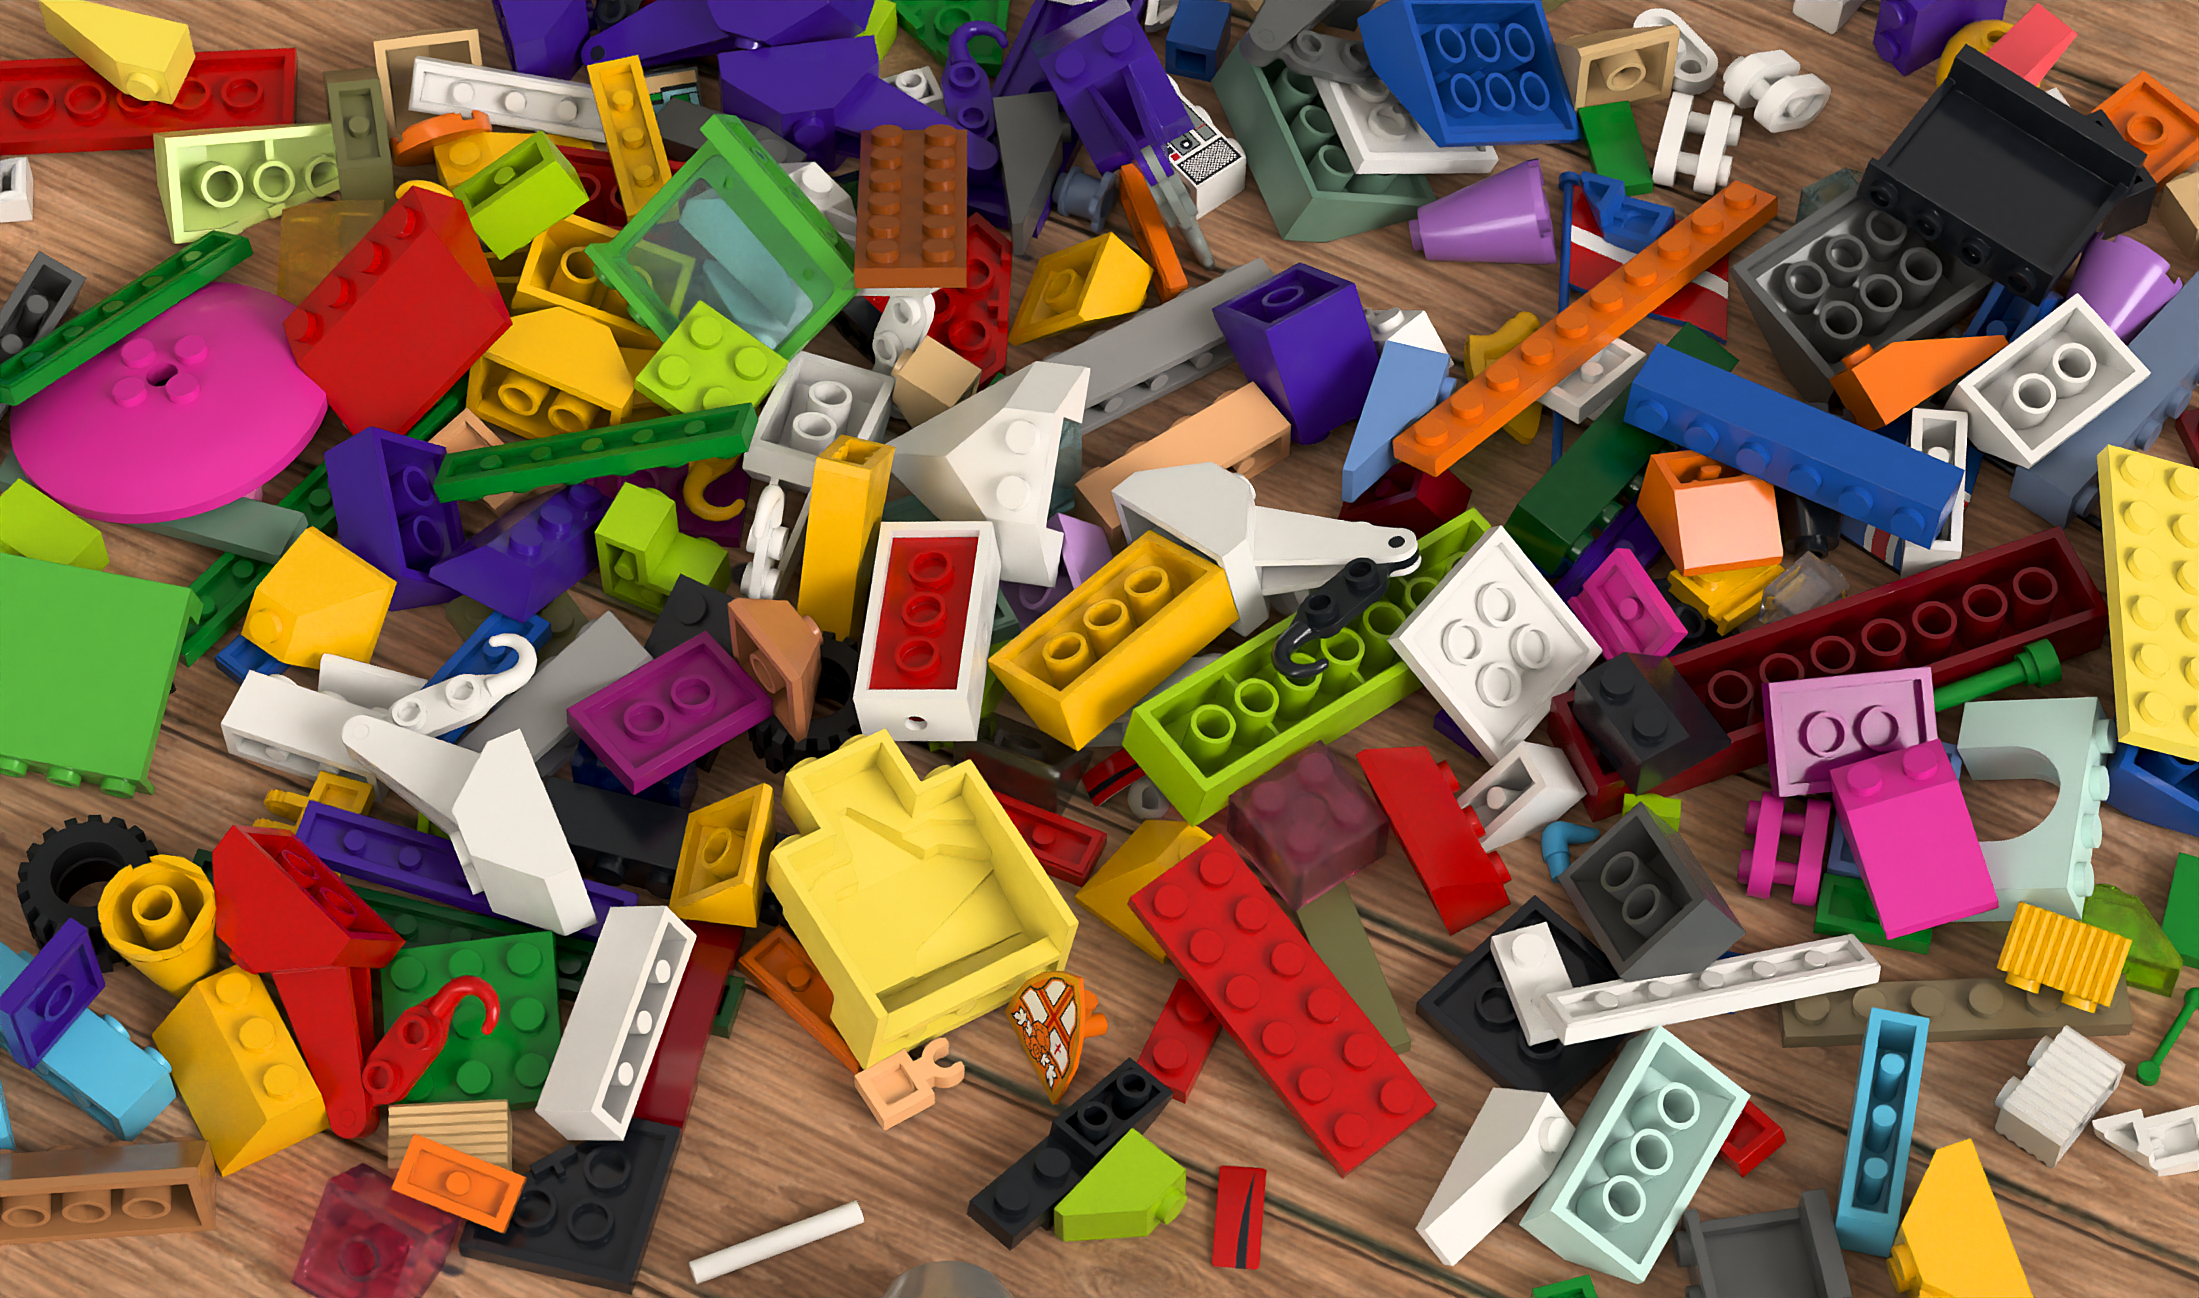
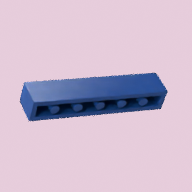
[1623,343,1965,550]

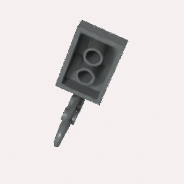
[1239,0,1409,114]

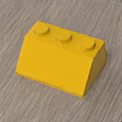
[152,965,330,1178]

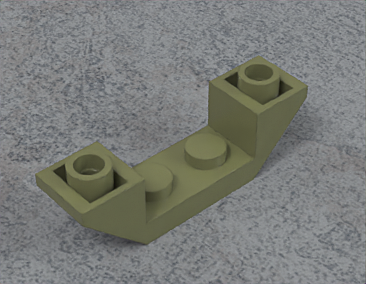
[323,67,396,249]

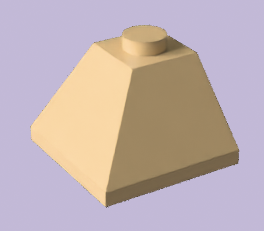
[1555,24,1680,116]
[373,28,483,142]

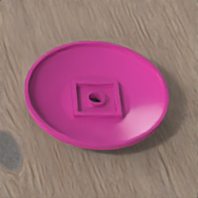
[10,282,329,524]

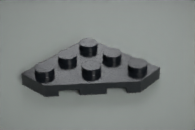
[458,1117,682,1295]

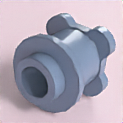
[1052,166,1119,233]

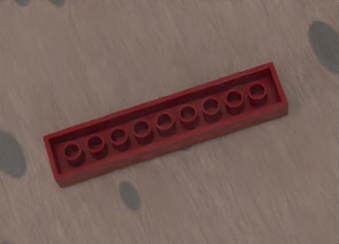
[1547,525,2109,823]

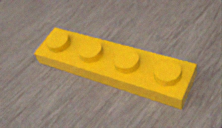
[587,55,682,225]

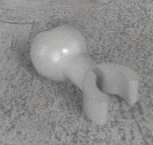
[1127,775,1171,819]

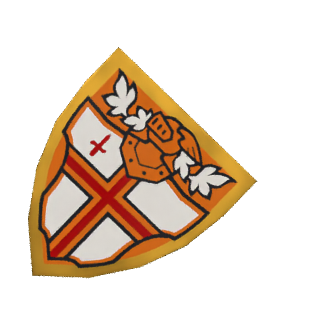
[1004,971,1108,1105]

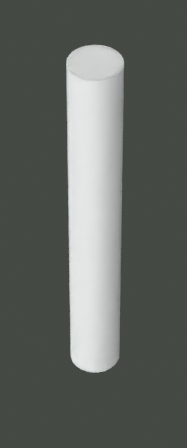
[688,1200,864,1285]

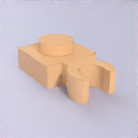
[854,1038,965,1131]

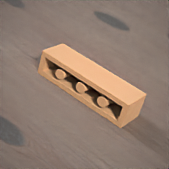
[1074,381,1291,558]

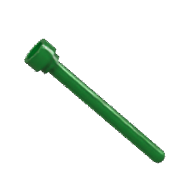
[1933,638,2062,713]

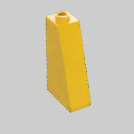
[797,434,895,642]

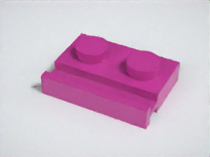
[1567,548,1688,661]

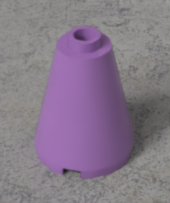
[1409,158,1557,265]
[2065,232,2183,346]

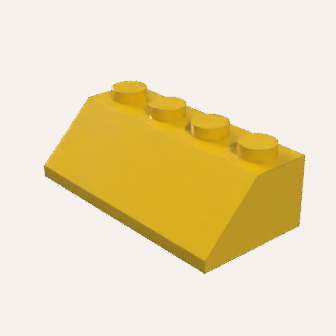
[987,529,1239,752]

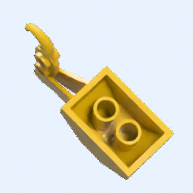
[395,180,698,351]
[465,306,774,522]
[1886,1138,2033,1298]

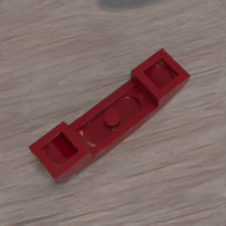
[632,919,746,1136]

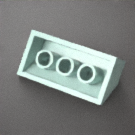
[1519,1025,1751,1284]

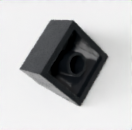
[1572,652,1732,797]

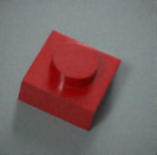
[1717,1100,1787,1178]

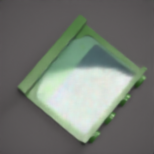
[583,114,862,362]

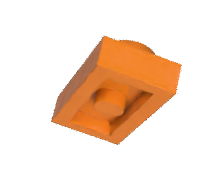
[391,1133,527,1234]

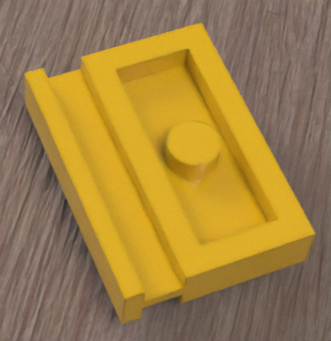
[1667,564,1799,637]

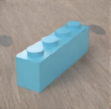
[0,941,177,1142]
[1833,1007,1930,1258]

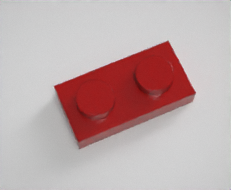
[1137,978,1223,1103]

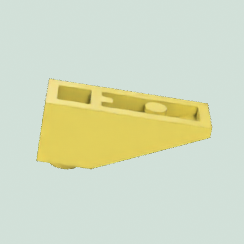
[38,0,195,105]

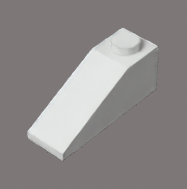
[1416,1087,1576,1266]

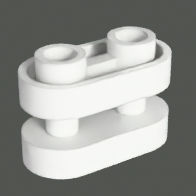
[1723,50,1831,133]
[1652,91,1743,196]

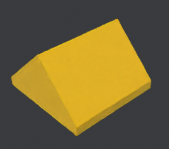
[669,782,777,928]

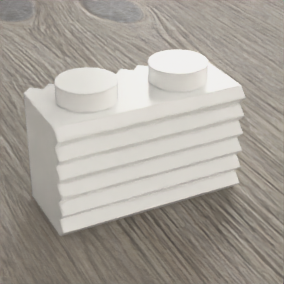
[1994,1025,2126,1168]

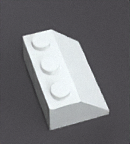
[1943,293,2151,469]

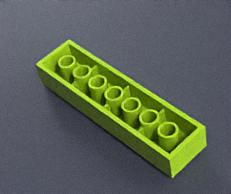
[1121,507,1492,828]

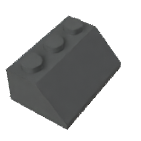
[1557,801,1746,982]

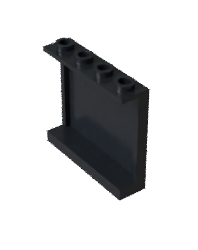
[1856,44,2148,307]

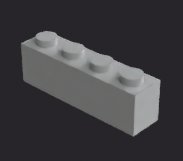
[454,610,654,783]

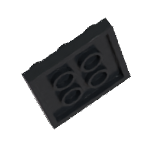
[1415,895,1643,1108]

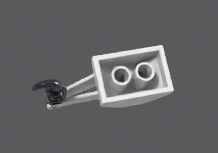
[1111,462,1421,679]

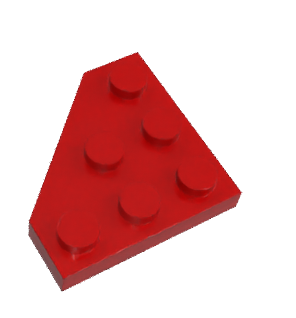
[863,212,1013,394]

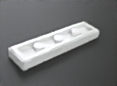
[408,56,606,143]

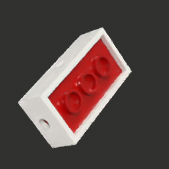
[853,521,1001,741]

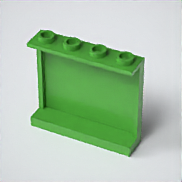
[0,552,204,799]

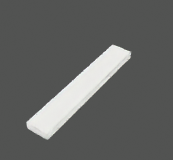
[1539,934,1881,1045]

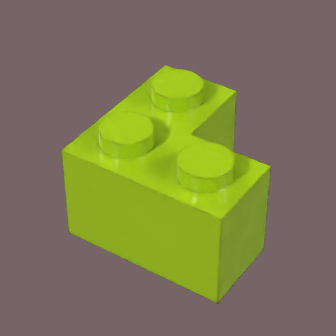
[594,482,732,615]

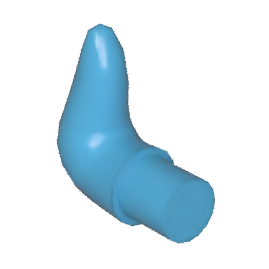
[1541,821,1600,883]

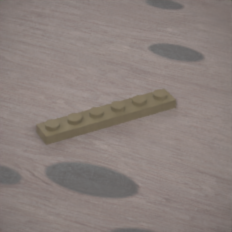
[1777,973,2133,1048]

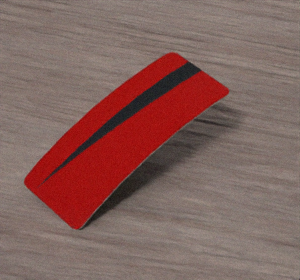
[1082,748,1147,807]
[1212,1165,1266,1270]

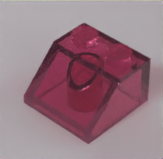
[291,1163,462,1298]

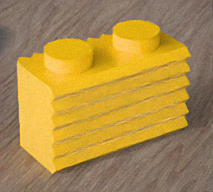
[1996,901,2133,1013]

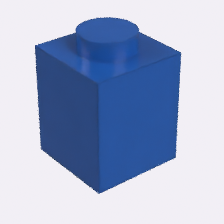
[1165,0,1232,82]

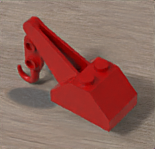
[212,825,500,1139]

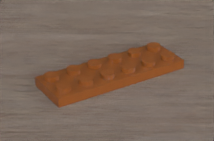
[854,124,968,288]

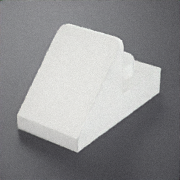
[1536,338,1647,424]

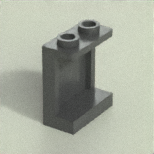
[1672,1188,1853,1298]

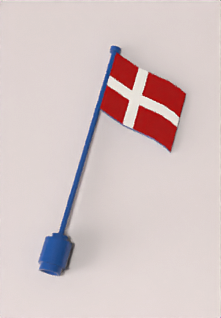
[1528,171,1729,579]

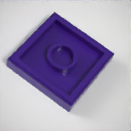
[0,918,105,1070]

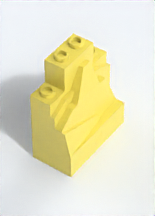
[765,728,1079,1070]

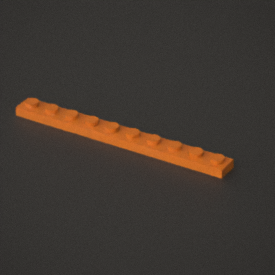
[1393,180,1778,477]

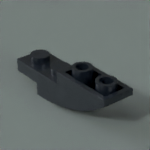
[967,1057,1173,1251]

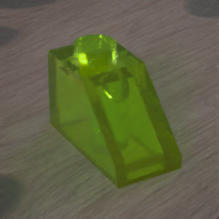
[2078,884,2183,998]

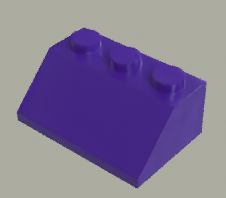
[323,426,466,612]
[429,483,614,624]

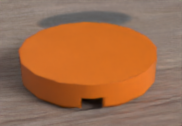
[389,110,493,167]

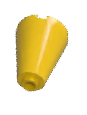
[97,854,219,999]

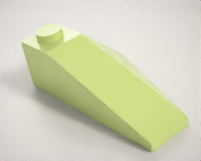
[153,122,340,244]

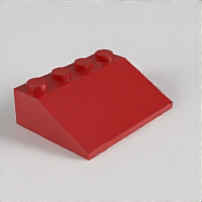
[282,185,513,436]

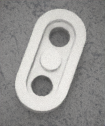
[1633,8,1718,95]

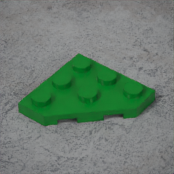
[889,0,1011,77]

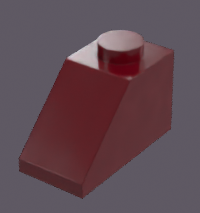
[1338,462,1472,540]

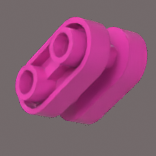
[1736,791,1831,907]

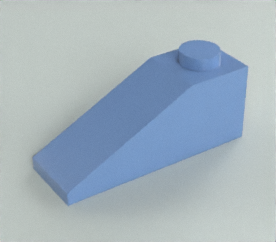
[1341,340,1457,503]

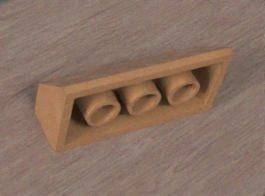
[0,1137,216,1245]

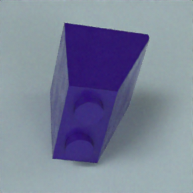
[1873,0,2007,77]
[1212,262,1380,445]

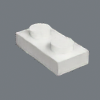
[1490,922,1573,1046]

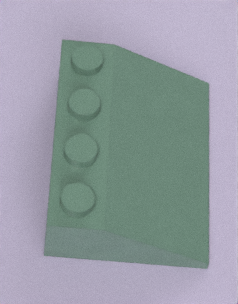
[1211,39,1437,242]

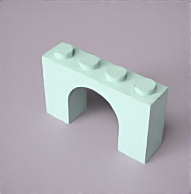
[1952,697,2117,922]

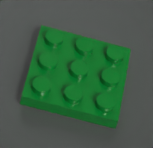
[380,930,563,1111]

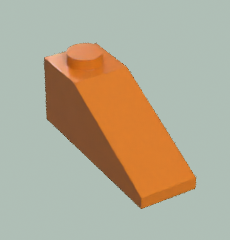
[1828,335,2009,431]

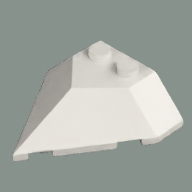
[886,361,1090,588]

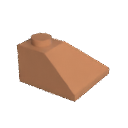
[727,598,824,743]

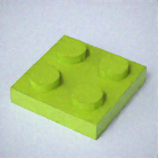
[634,300,789,415]

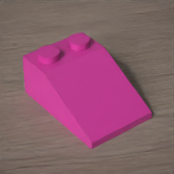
[1829,738,1999,940]

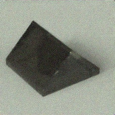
[953,711,1094,816]

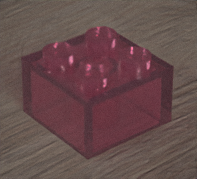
[1227,740,1390,912]

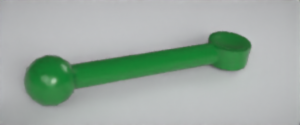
[2136,987,2199,1086]

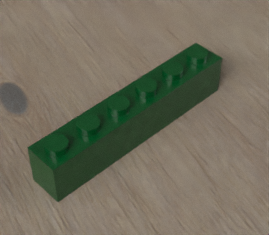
[1503,321,1740,575]

